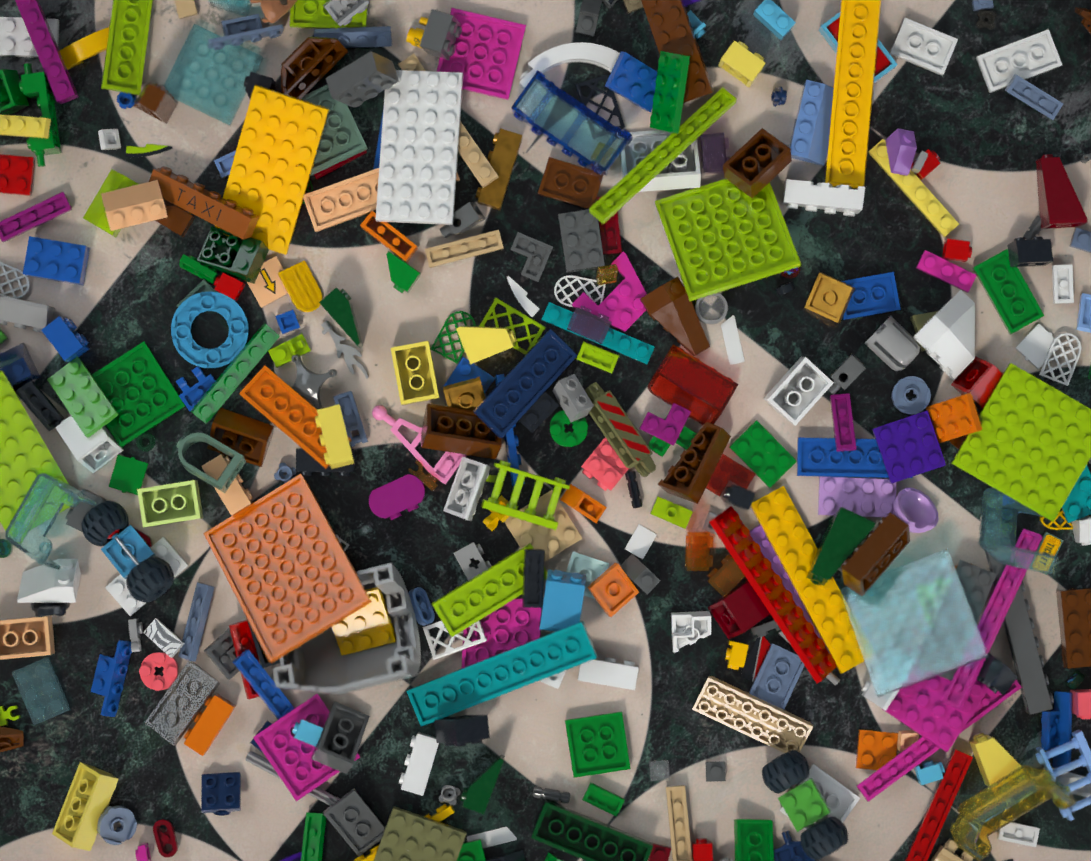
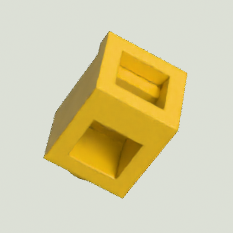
[725,640,749,670]

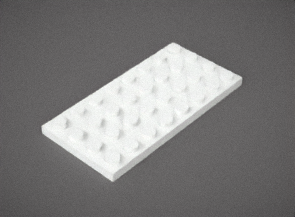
[375,70,463,225]

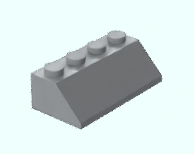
[0,296,55,333]

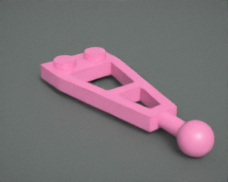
[372,405,467,485]

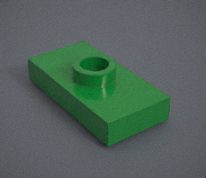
[582,782,625,817]

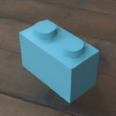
[753,0,796,40]

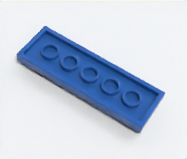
[797,438,913,478]

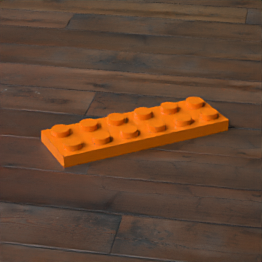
[239,365,352,469]

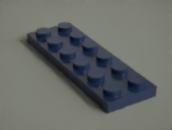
[473,329,578,439]

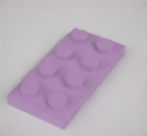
[818,477,897,517]

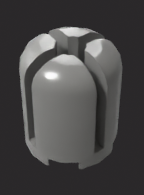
[865,316,921,371]

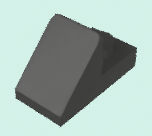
[575,0,602,38]

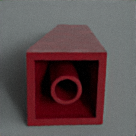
[1036,154,1088,229]

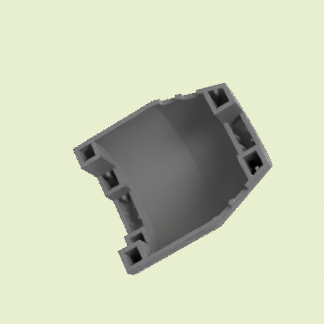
[273,563,421,695]

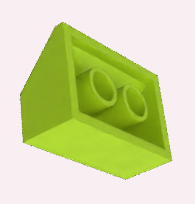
[83,169,138,237]

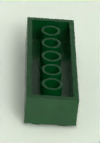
[531,799,653,861]

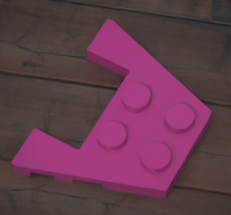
[572,251,647,332]

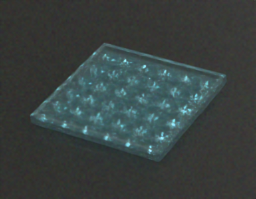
[840,548,988,697]

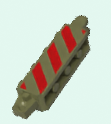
[585,382,656,477]

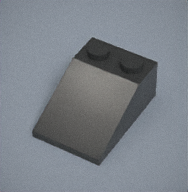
[311,701,370,774]

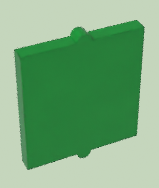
[109,455,149,495]

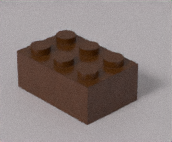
[723,128,792,199]

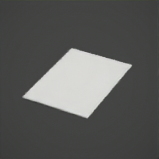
[625,524,657,559]

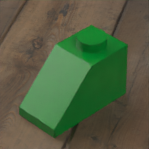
[386,251,421,293]

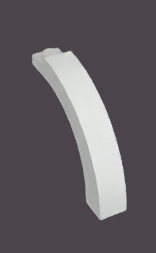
[519,42,620,90]

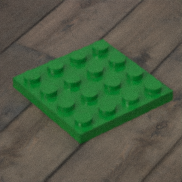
[92,342,186,447]

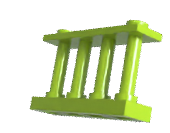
[481,460,570,530]

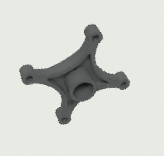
[291,354,337,410]

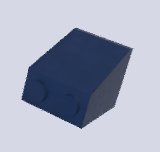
[0,343,40,390]

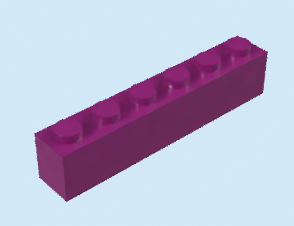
[15,0,78,104]

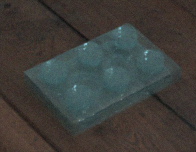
[12,657,71,725]

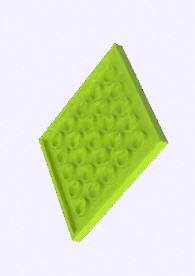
[655,179,801,301]
[951,363,1091,522]

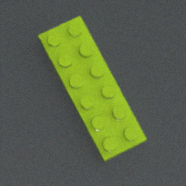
[101,0,153,95]
[431,543,548,637]

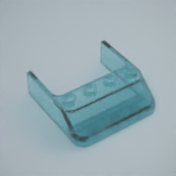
[979,488,1058,574]

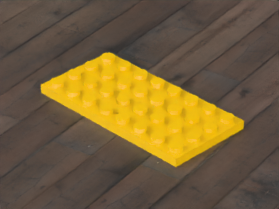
[215,85,329,255]

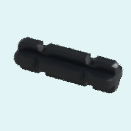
[625,471,642,508]

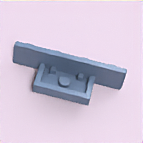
[207,14,284,50]

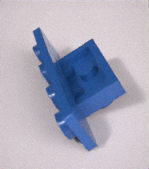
[91,640,132,717]
[1041,691,1072,769]

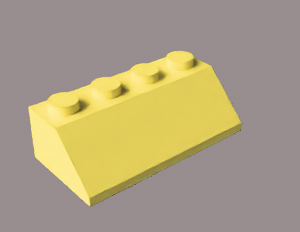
[52,762,118,851]

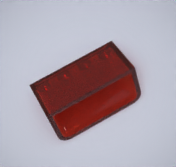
[648,344,739,425]

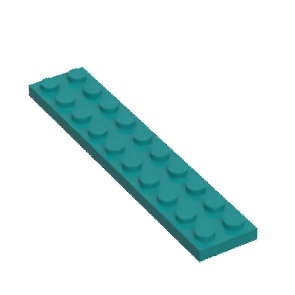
[406,621,598,726]

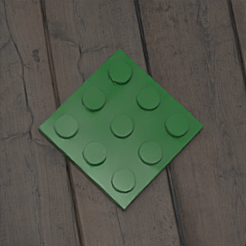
[565,711,631,778]

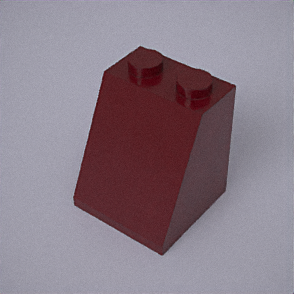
[707,581,770,639]

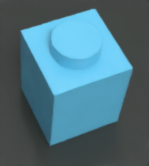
[292,720,323,747]

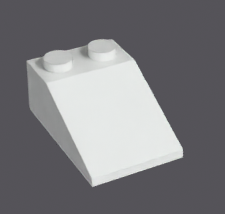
[17,559,81,603]

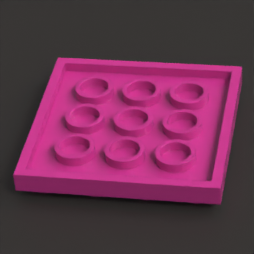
[436,8,526,100]
[461,598,542,669]
[882,645,989,753]
[253,694,360,801]

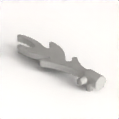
[321,321,369,378]

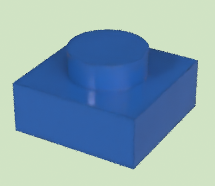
[275,310,301,334]

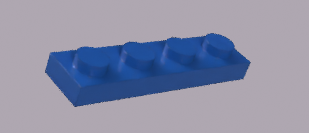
[233,649,294,720]

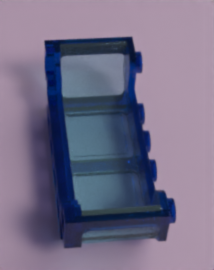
[511,70,633,176]

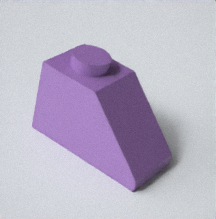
[885,128,917,176]

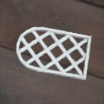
[0,262,30,299]
[554,276,606,307]
[1039,333,1082,386]

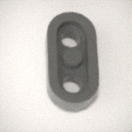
[751,619,781,638]

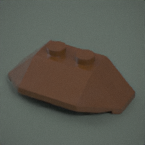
[281,37,348,99]

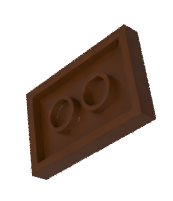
[538,157,604,210]

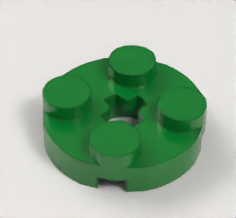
[550,410,588,447]

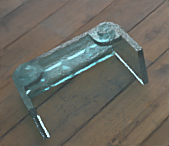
[5,473,97,570]

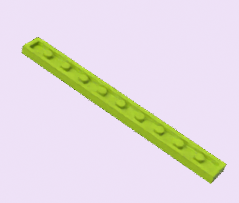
[589,87,737,224]

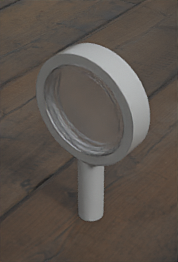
[695,293,728,325]

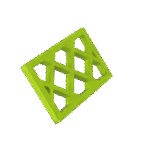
[479,298,546,355]

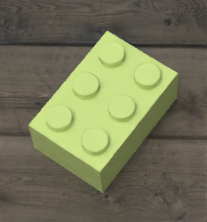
[137,480,203,527]

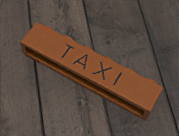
[149,166,259,239]

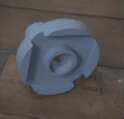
[891,376,931,415]
[97,806,137,845]

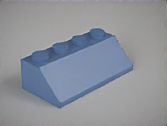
[789,80,834,166]

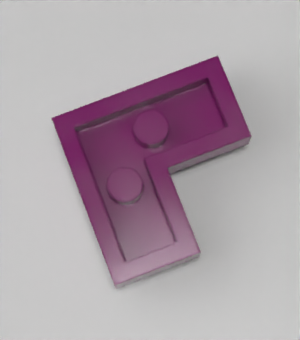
[639,403,691,446]

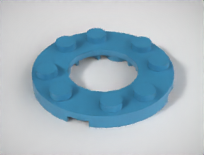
[171,292,248,368]

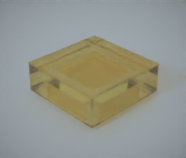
[596,264,618,285]

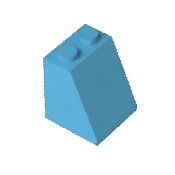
[540,570,586,632]

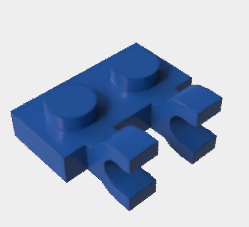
[176,366,216,411]

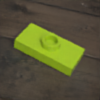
[576,342,619,374]
[650,497,693,529]

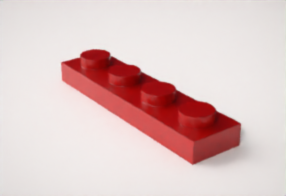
[229,620,260,700]

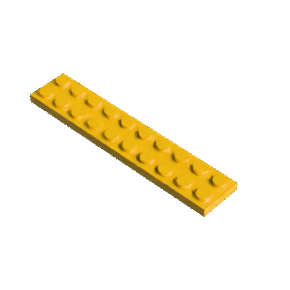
[825,0,881,189]
[750,486,875,674]

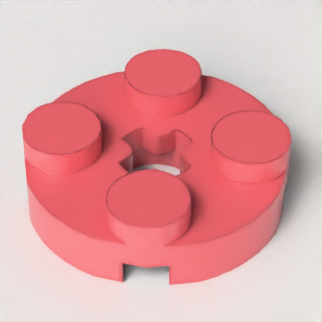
[139,652,179,691]

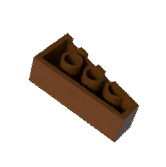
[134,83,177,124]
[657,422,731,504]

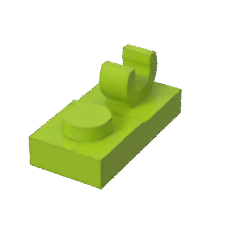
[268,334,311,368]

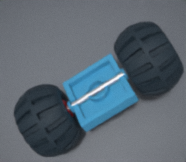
[81,501,174,603]

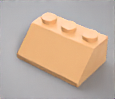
[101,180,167,231]

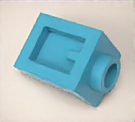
[687,10,706,40]

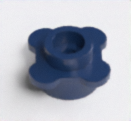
[771,86,787,107]

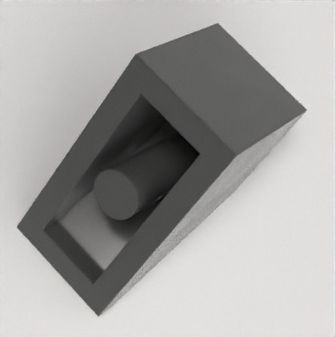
[621,554,660,594]

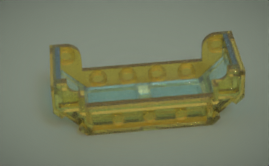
[950,765,1076,861]

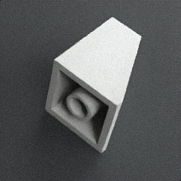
[55,416,123,473]

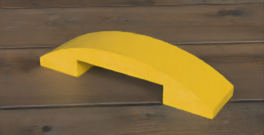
[60,27,109,70]

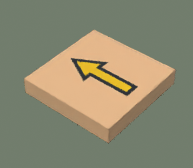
[247,256,288,308]

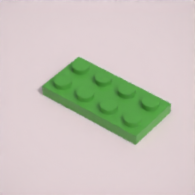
[47,356,119,438]

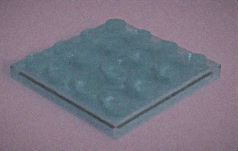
[164,24,263,126]

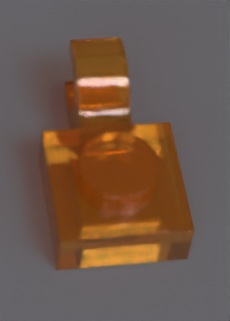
[408,461,438,491]

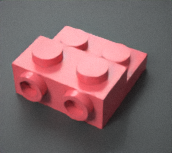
[581,437,629,491]

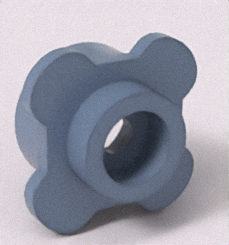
[274,463,296,484]

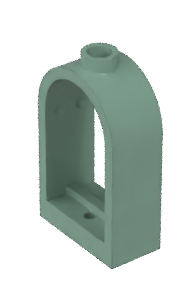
[176,433,246,493]

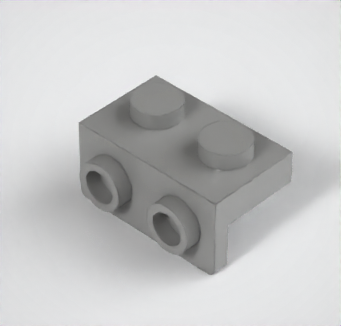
[323,0,370,26]

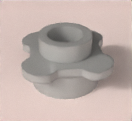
[439,785,461,806]

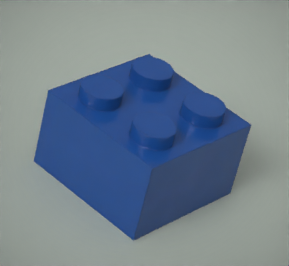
[41,316,89,362]

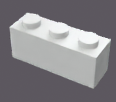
[578,657,639,690]
[399,732,439,796]

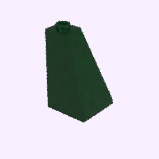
[806,507,876,586]

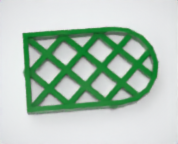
[431,311,475,364]

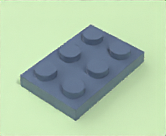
[749,643,805,710]

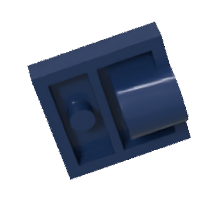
[201,772,241,816]

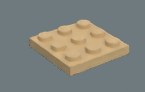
[505,490,582,562]

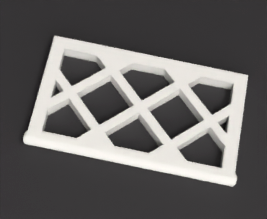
[423,620,487,660]

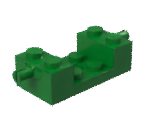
[19,63,61,167]

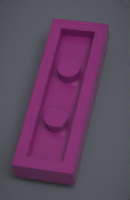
[830,393,856,452]

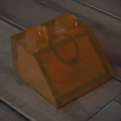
[685,531,713,571]

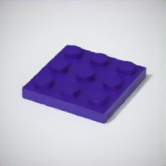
[872,411,946,484]

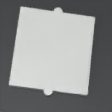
[1016,323,1059,369]

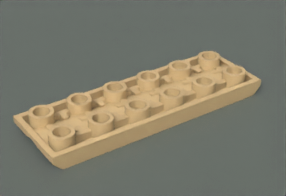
[692,676,813,753]

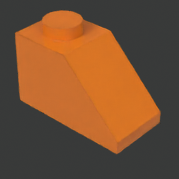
[560,484,607,523]

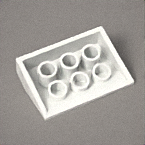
[619,130,701,192]

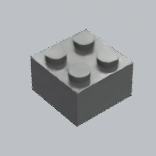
[419,9,462,60]

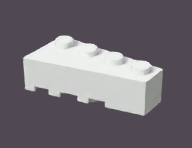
[782,179,865,217]

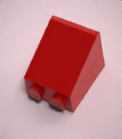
[951,356,1003,411]

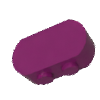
[369,474,425,520]

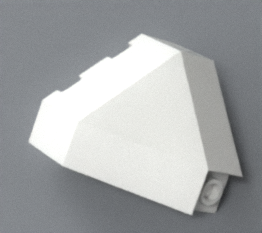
[914,290,975,380]

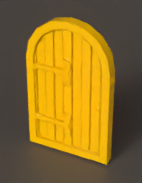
[278,260,322,313]

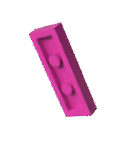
[916,250,977,293]

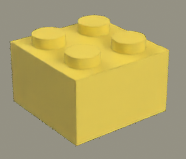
[718,41,765,87]

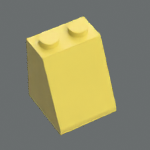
[456,326,517,364]
[969,733,1028,789]

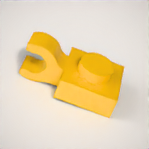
[483,495,509,531]

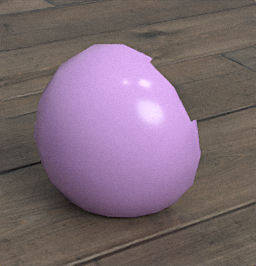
[893,488,939,533]

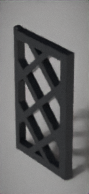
[575,74,625,139]

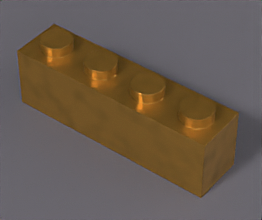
[475,128,523,210]

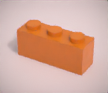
[360,211,418,263]
[183,694,236,756]

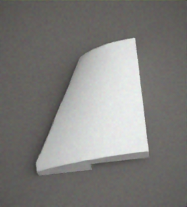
[671,611,711,652]

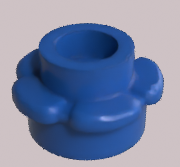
[117,92,136,109]

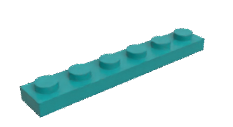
[542,302,654,365]

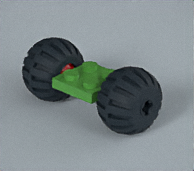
[762,750,848,860]

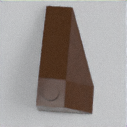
[640,277,710,356]

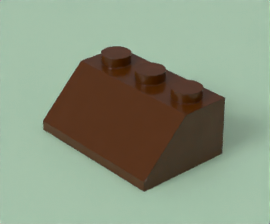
[207,408,274,467]

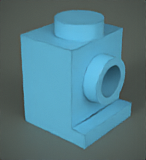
[914,760,945,785]

